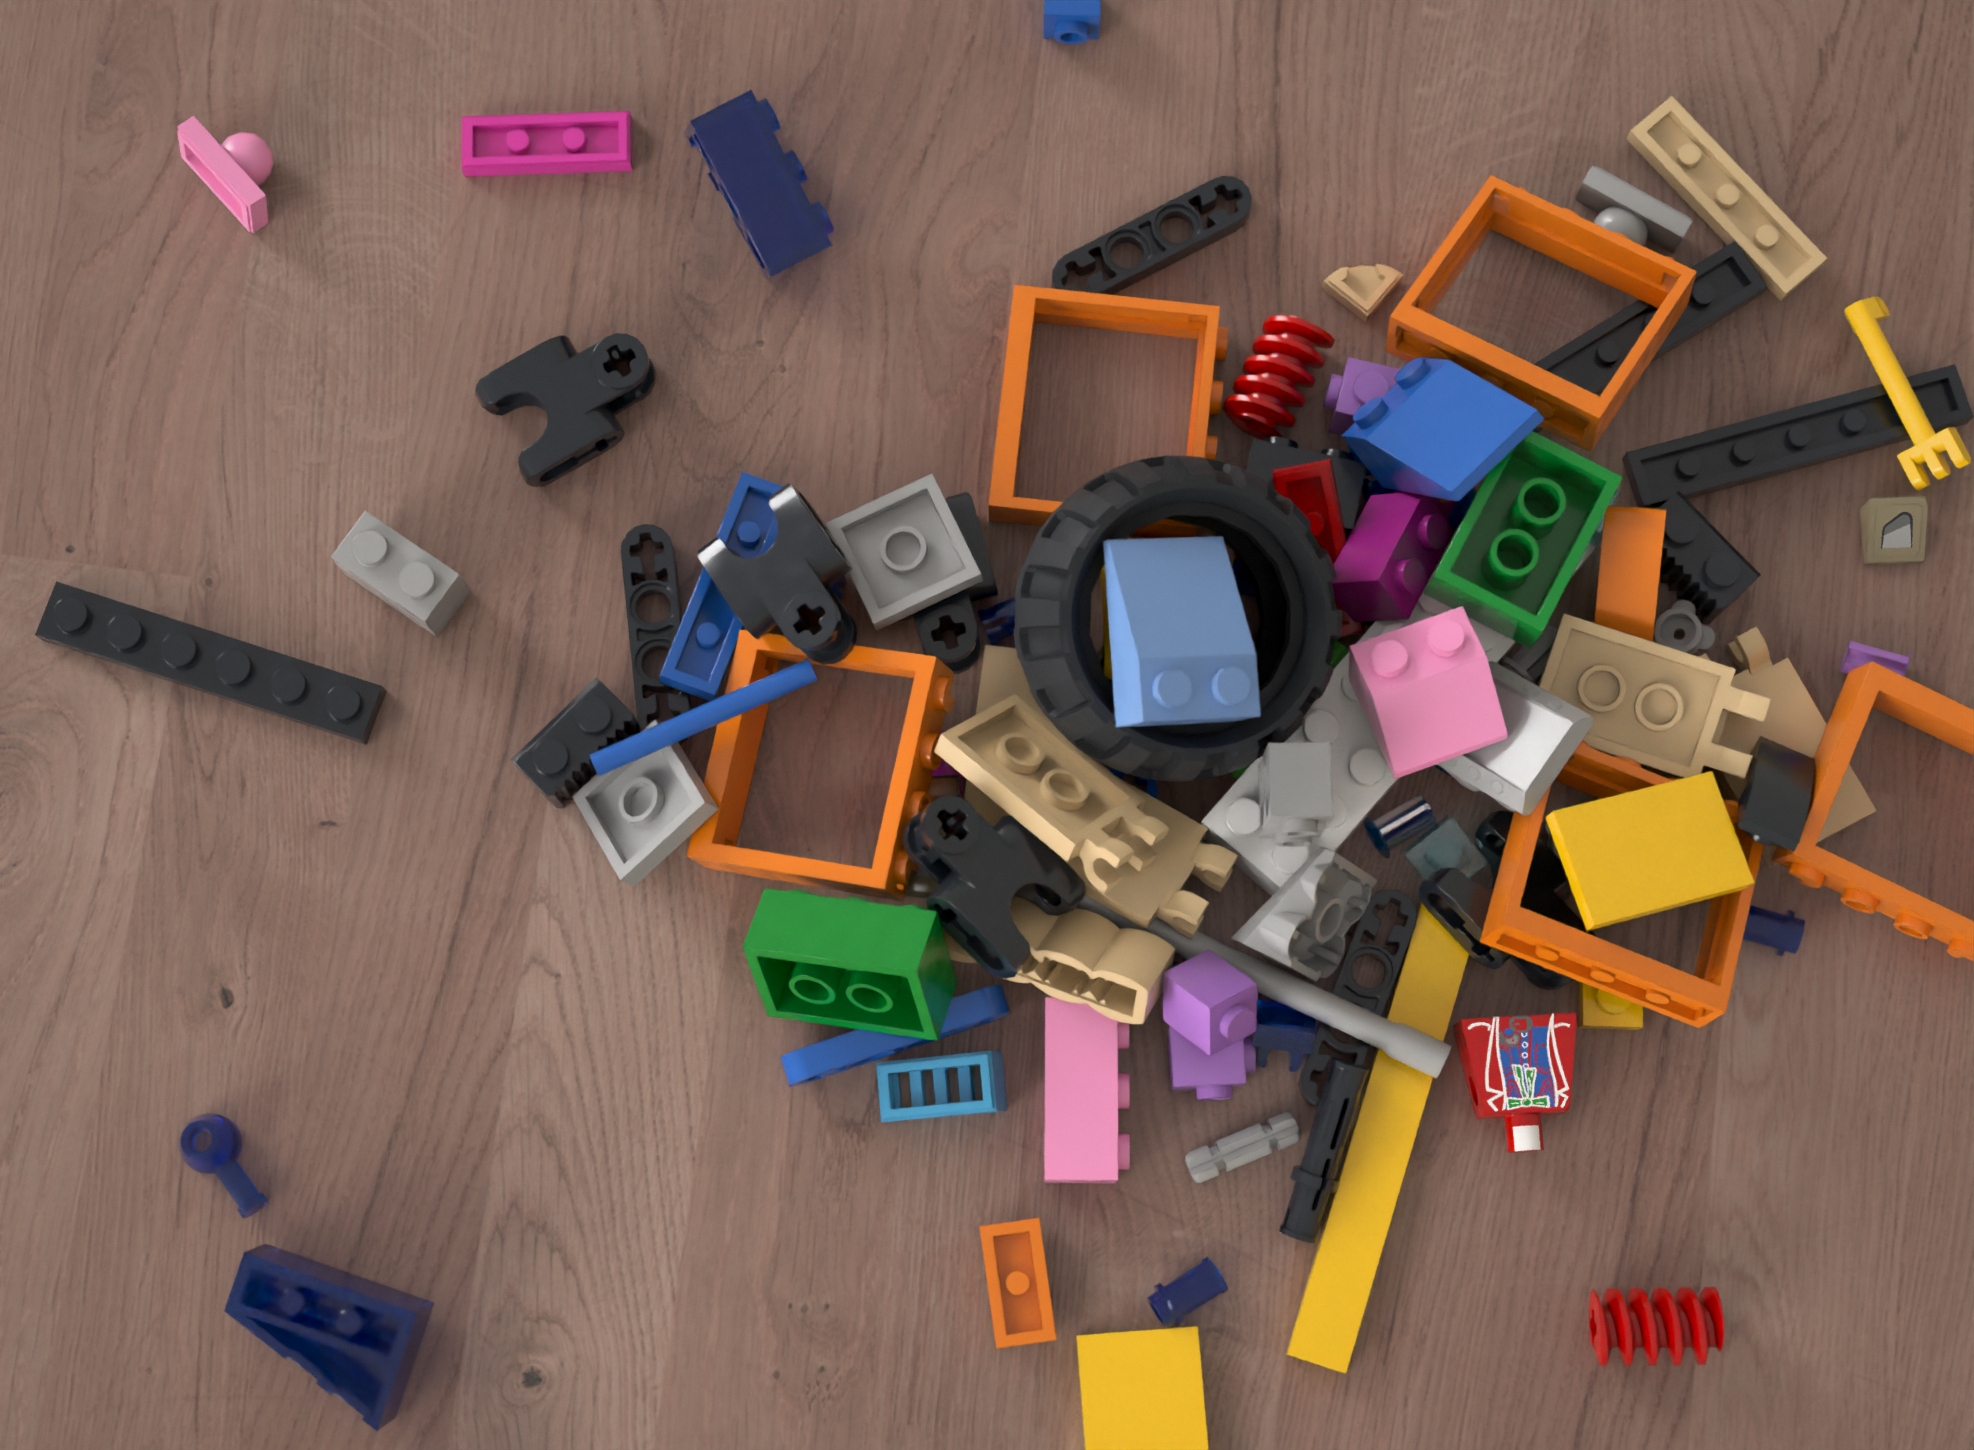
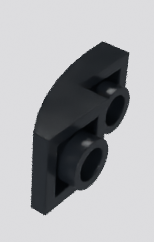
[1738,736,1815,851]

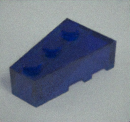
[684,90,834,280]

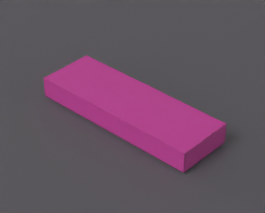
[462,111,633,177]

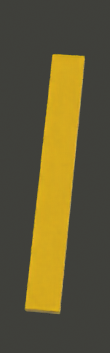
[1286,902,1469,1374]

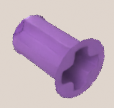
[1840,640,1910,676]

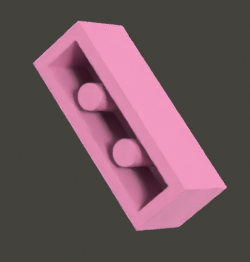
[1044,997,1130,1183]

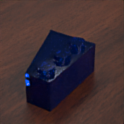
[224,1243,434,1431]

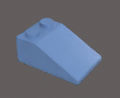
[1103,536,1260,727]

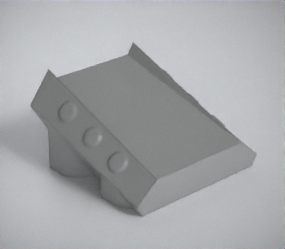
[1437,661,1593,815]
[1231,847,1377,982]

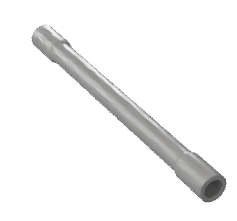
[1076,895,1451,1079]

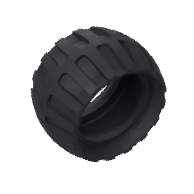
[1013,456,1342,781]

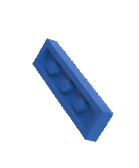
[659,472,783,701]

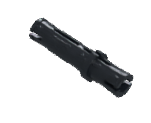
[1279,1057,1369,1243]

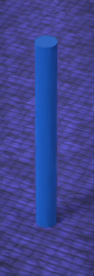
[590,659,818,776]

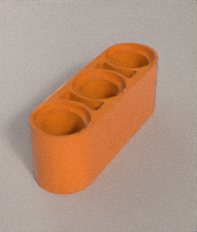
[1594,505,1666,642]

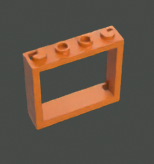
[1385,175,1697,452]
[988,285,1228,538]
[686,629,955,902]
[1771,661,1974,962]
[1480,740,1764,1028]

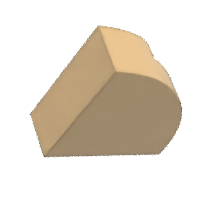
[1322,264,1403,323]

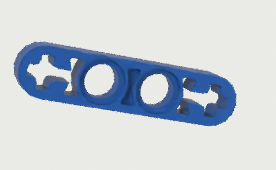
[780,984,1011,1087]

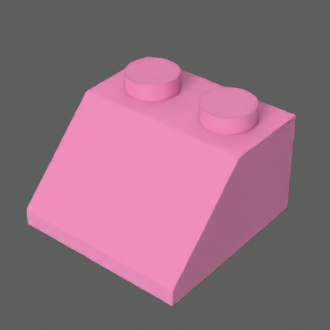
[1349,606,1508,779]

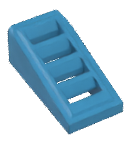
[876,1051,1007,1123]

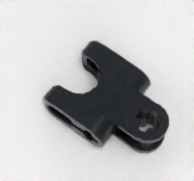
[475,333,656,487]
[697,483,857,665]
[892,492,998,674]
[903,795,1086,978]
[1419,810,1597,990]

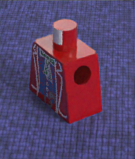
[1453,1013,1577,1153]

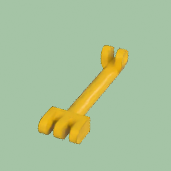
[1844,296,1971,491]

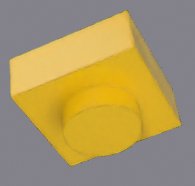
[1579,981,1643,1030]

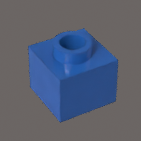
[1043,0,1101,44]

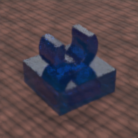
[1252,999,1316,1072]

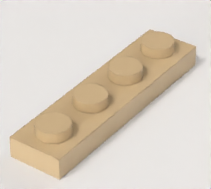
[1626,96,1828,301]

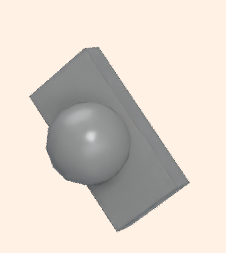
[1575,166,1693,254]

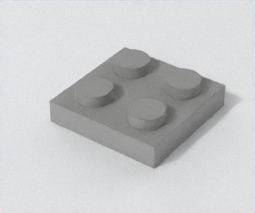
[826,474,983,631]
[572,720,719,887]

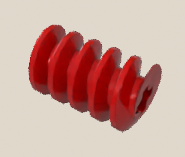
[1223,315,1335,440]
[1589,1287,1724,1366]

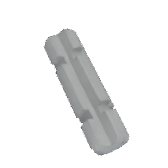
[1185,1112,1301,1183]

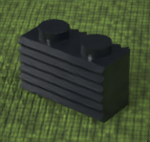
[1658,491,1761,624]
[511,677,640,808]

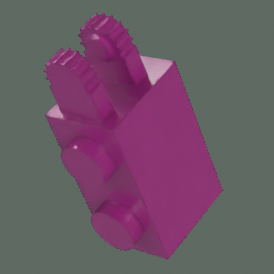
[1332,490,1455,622]

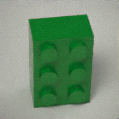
[1424,431,1623,648]
[742,889,957,1041]

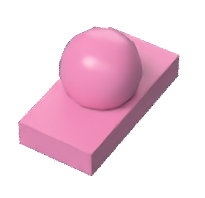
[177,116,274,233]

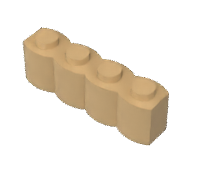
[927,896,1175,1024]

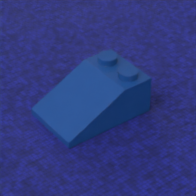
[1342,357,1544,501]

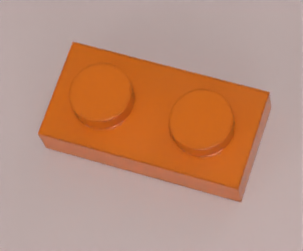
[979,1218,1057,1349]

